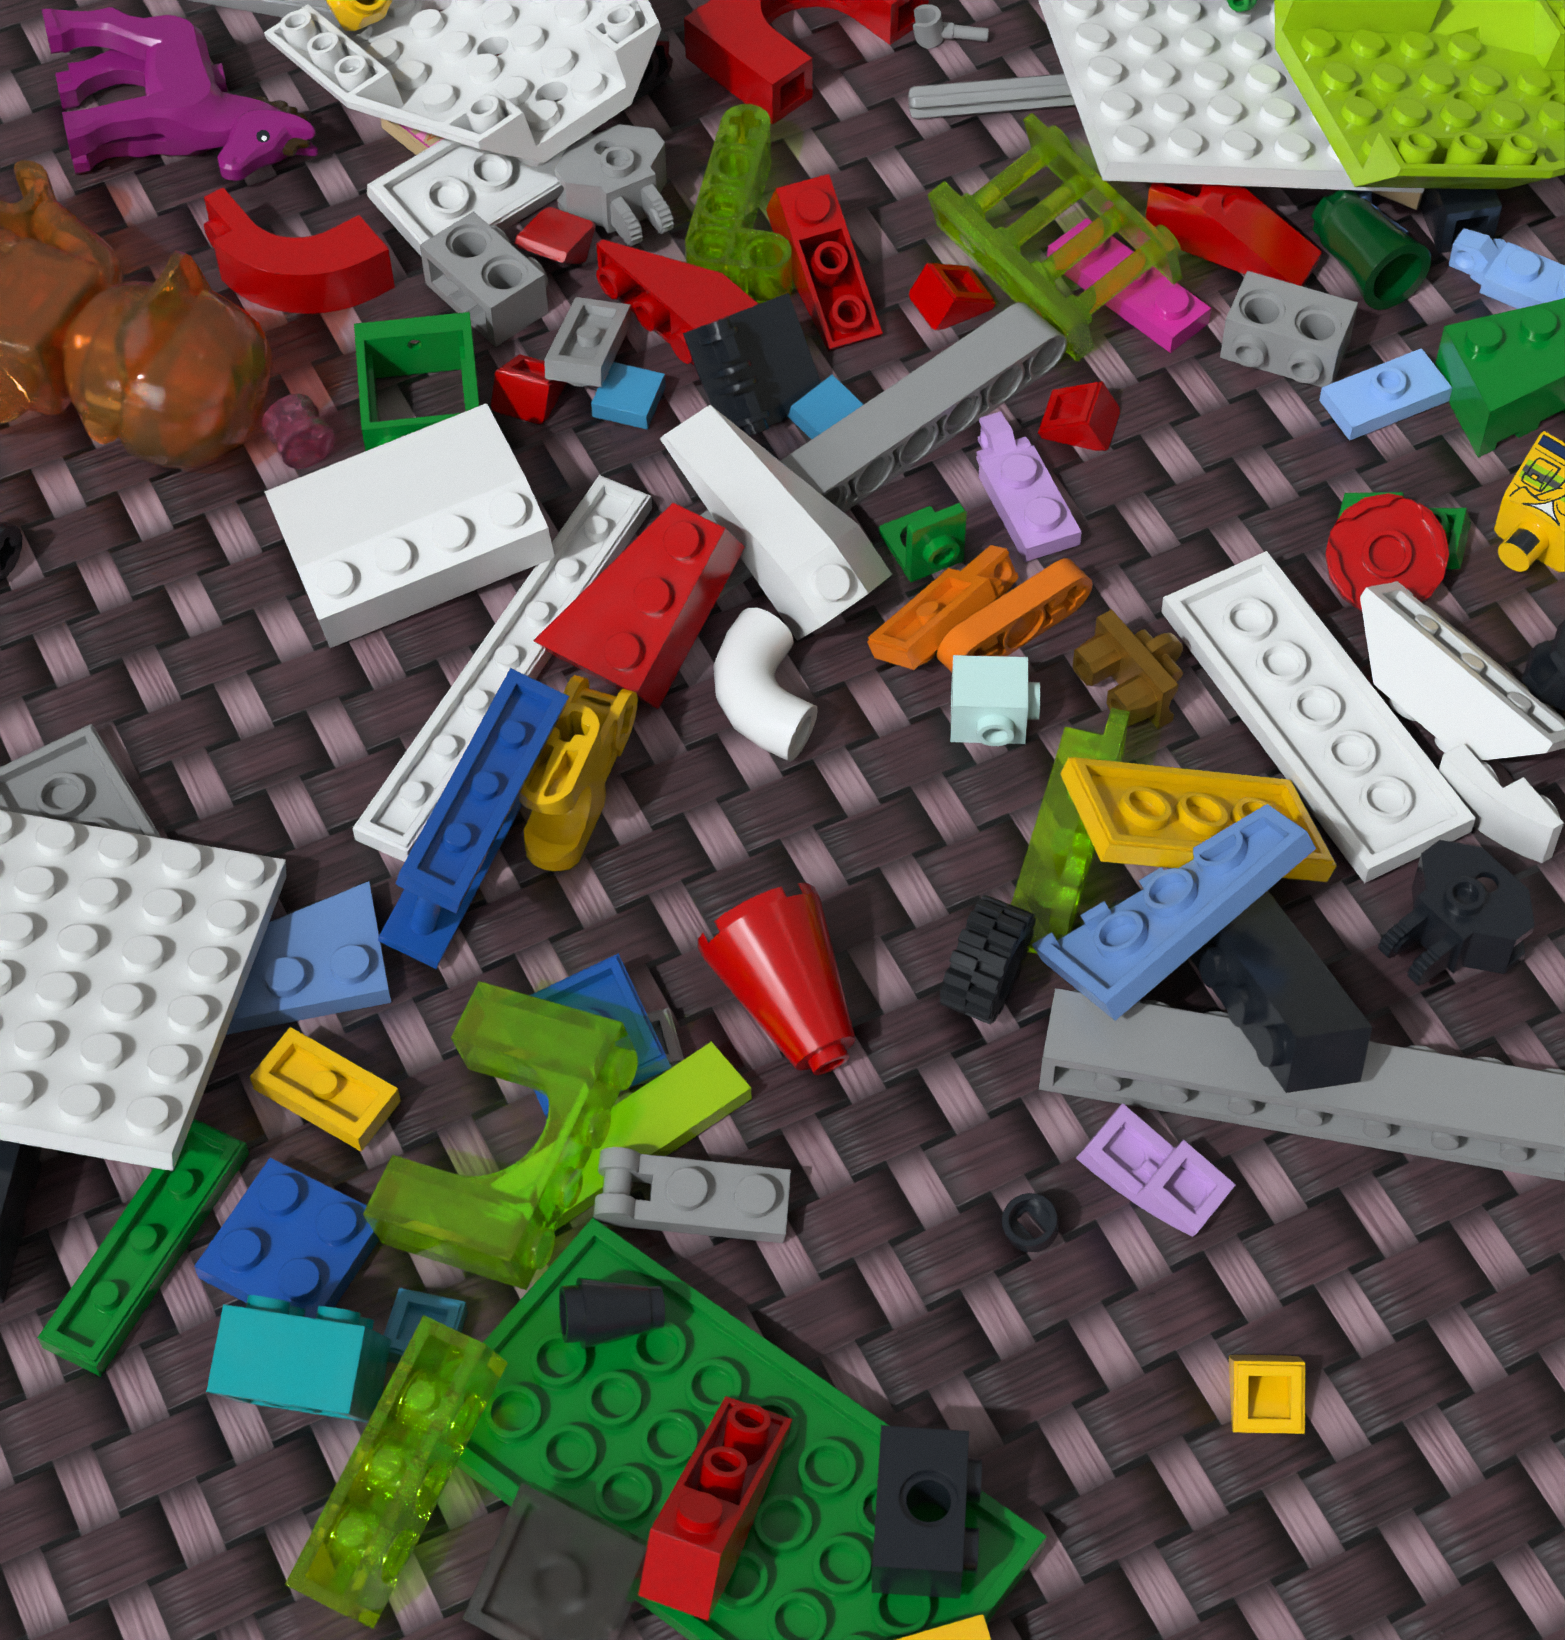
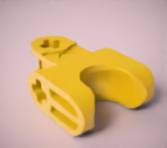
[519,675,638,871]

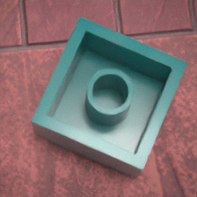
[206,1295,392,1424]

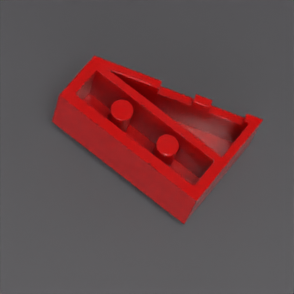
[533,503,745,709]

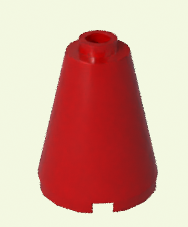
[698,882,856,1075]

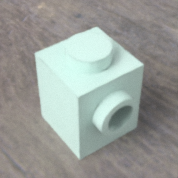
[950,655,1040,746]

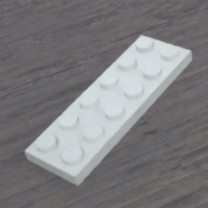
[1161,551,1475,883]

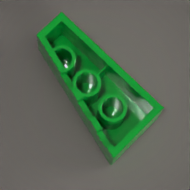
[1435,298,1565,458]

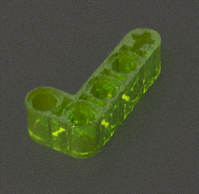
[685,104,792,304]

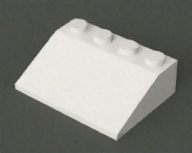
[264,403,555,648]

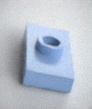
[1319,348,1452,441]

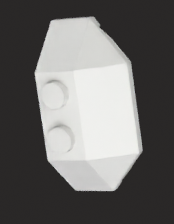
[1360,581,1565,761]

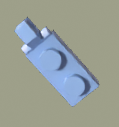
[1448,228,1565,309]

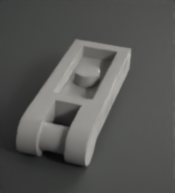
[593,1147,791,1243]

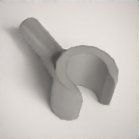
[913,4,989,49]

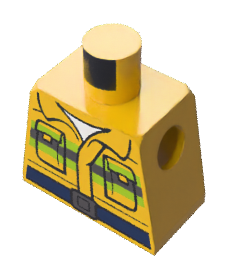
[1494,431,1565,572]

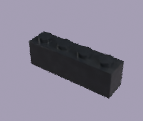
[1190,890,1372,1093]

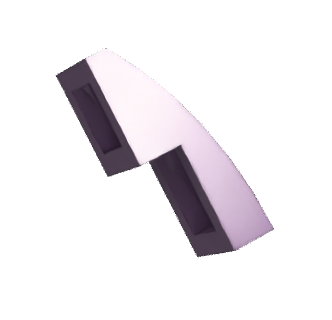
[1076,1103,1235,1237]

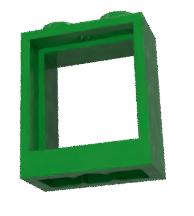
[354,312,480,451]

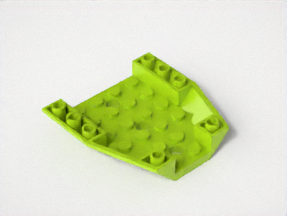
[1274,0,1565,189]

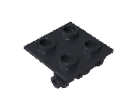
[683,293,821,436]

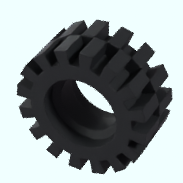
[940,894,1036,1025]

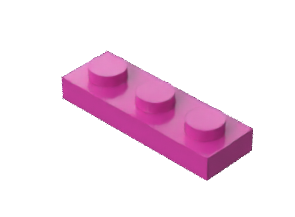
[1047,218,1211,353]

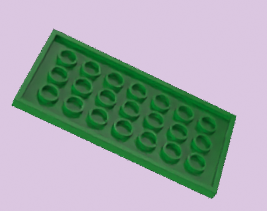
[412,1218,1047,1640]

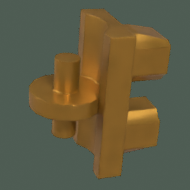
[1073,609,1183,729]

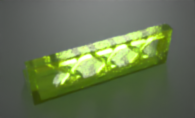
[1011,707,1130,954]

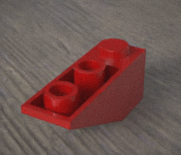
[766,174,883,351]
[1143,182,1322,287]
[596,239,758,366]
[638,1396,793,1621]

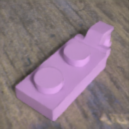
[976,411,1082,562]

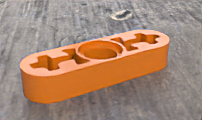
[937,558,1093,673]

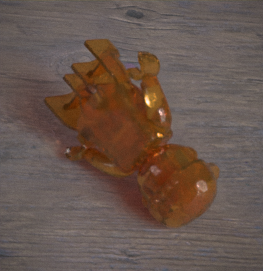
[0,160,273,469]

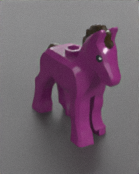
[42,7,318,181]

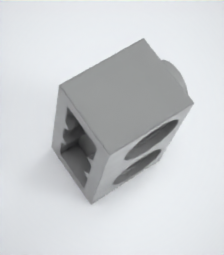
[420,211,549,347]
[1220,271,1358,388]

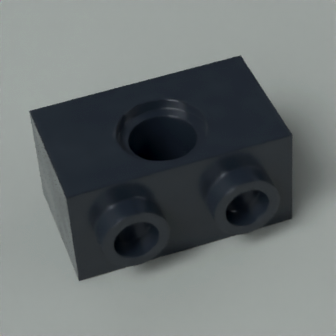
[871,1425,982,1599]

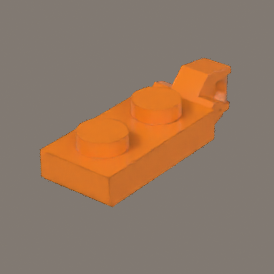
[867,545,1019,670]

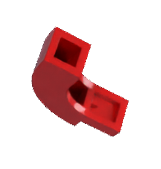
[204,187,395,314]

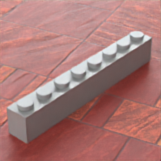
[1039,988,1565,1181]

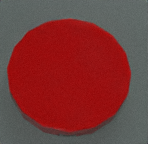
[1325,493,1449,612]

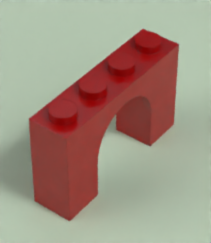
[684,0,929,124]

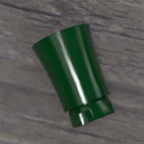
[1311,190,1431,310]

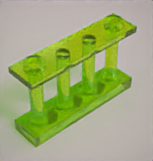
[927,113,1182,362]

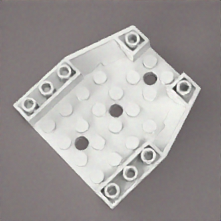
[264,0,661,164]

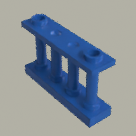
[378,668,569,969]

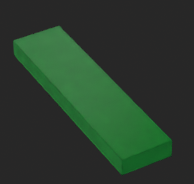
[37,1119,249,1377]

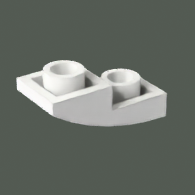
[1439,743,1564,863]

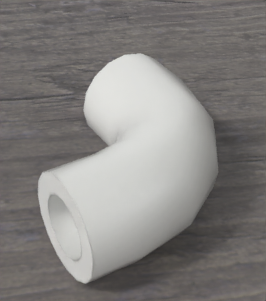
[713,608,818,762]

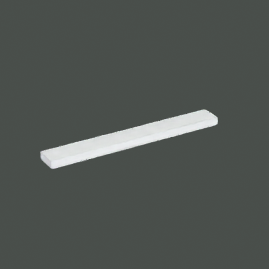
[353,475,652,862]

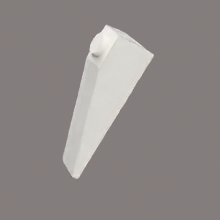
[660,405,892,641]

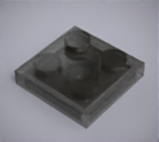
[462,1482,648,1640]

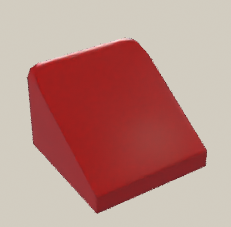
[515,207,595,264]
[909,263,996,330]
[491,354,567,424]
[1038,381,1120,451]

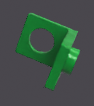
[879,503,967,582]

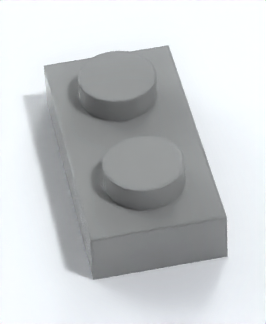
[544,297,631,387]

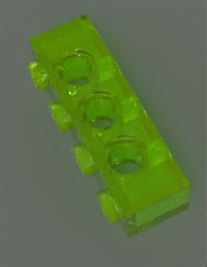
[285,1315,508,1629]

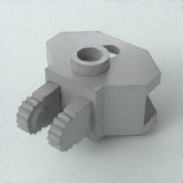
[555,124,674,246]

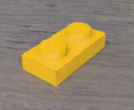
[250,1027,401,1152]

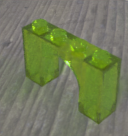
[363,981,638,1290]

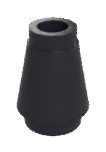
[559,1277,665,1349]

